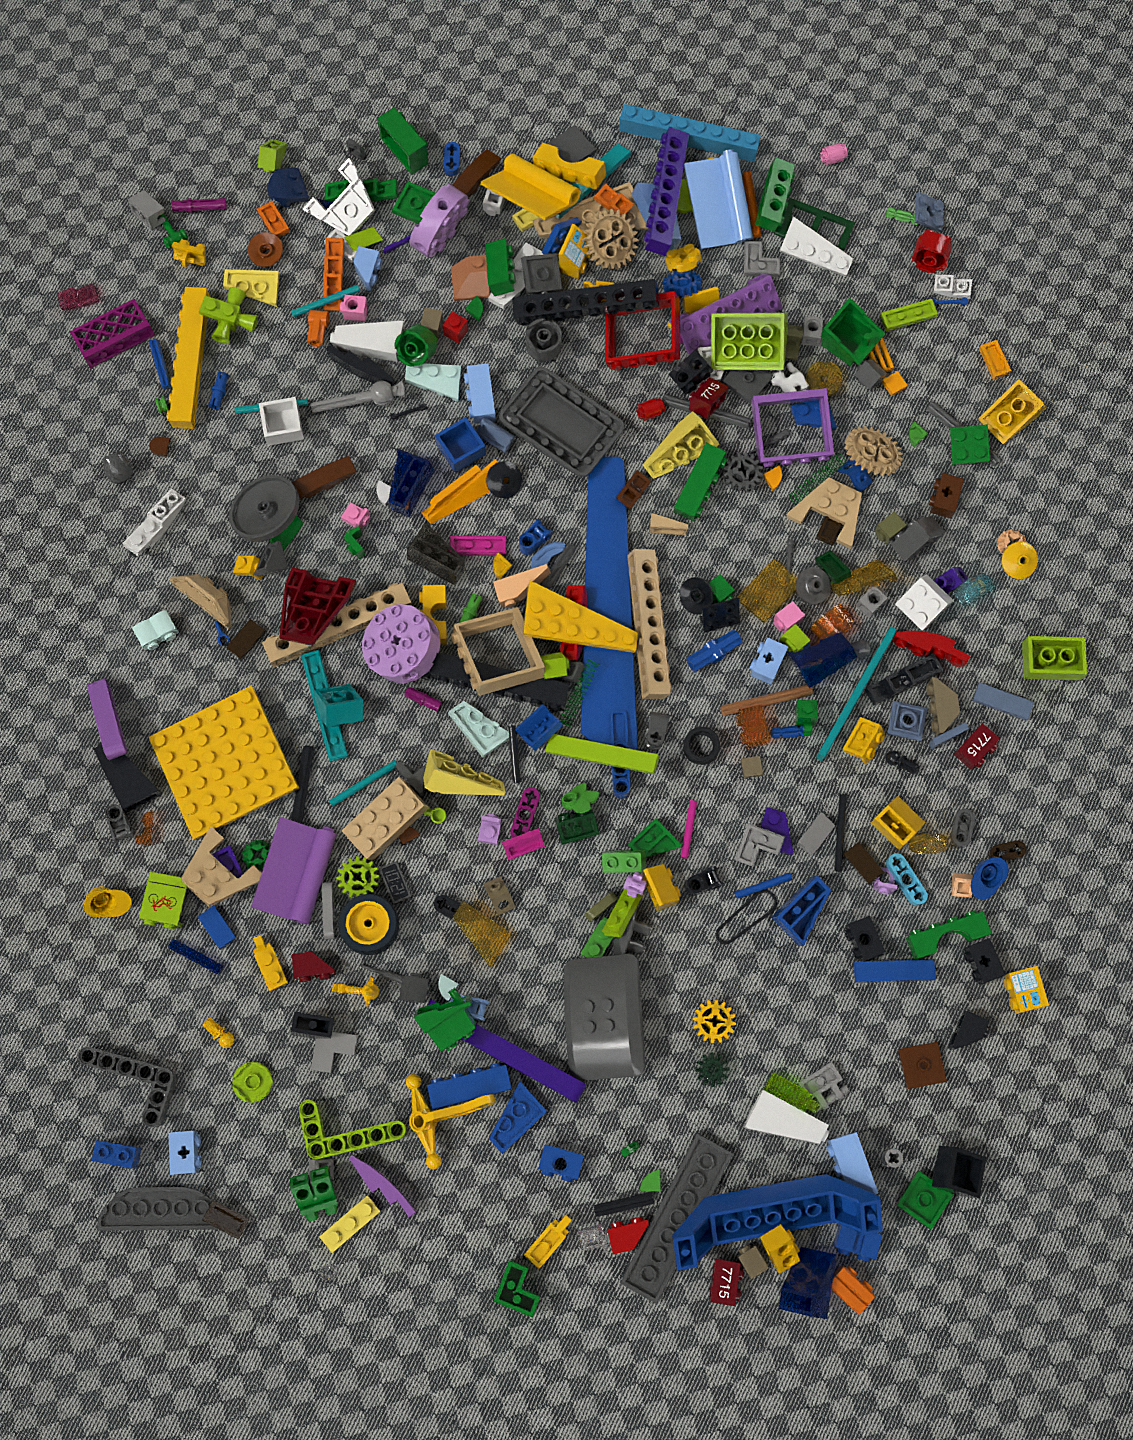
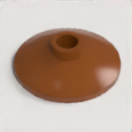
[247,232,283,267]

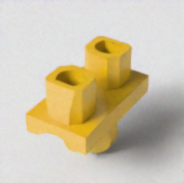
[172,239,206,268]

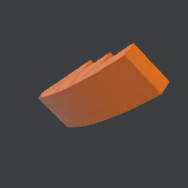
[323,238,344,311]

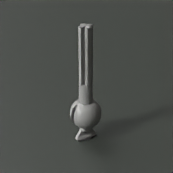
[311,381,406,413]

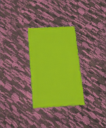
[344,226,383,251]

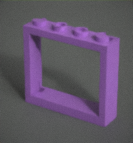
[751,388,834,467]

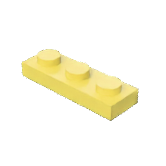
[319,1195,381,1253]

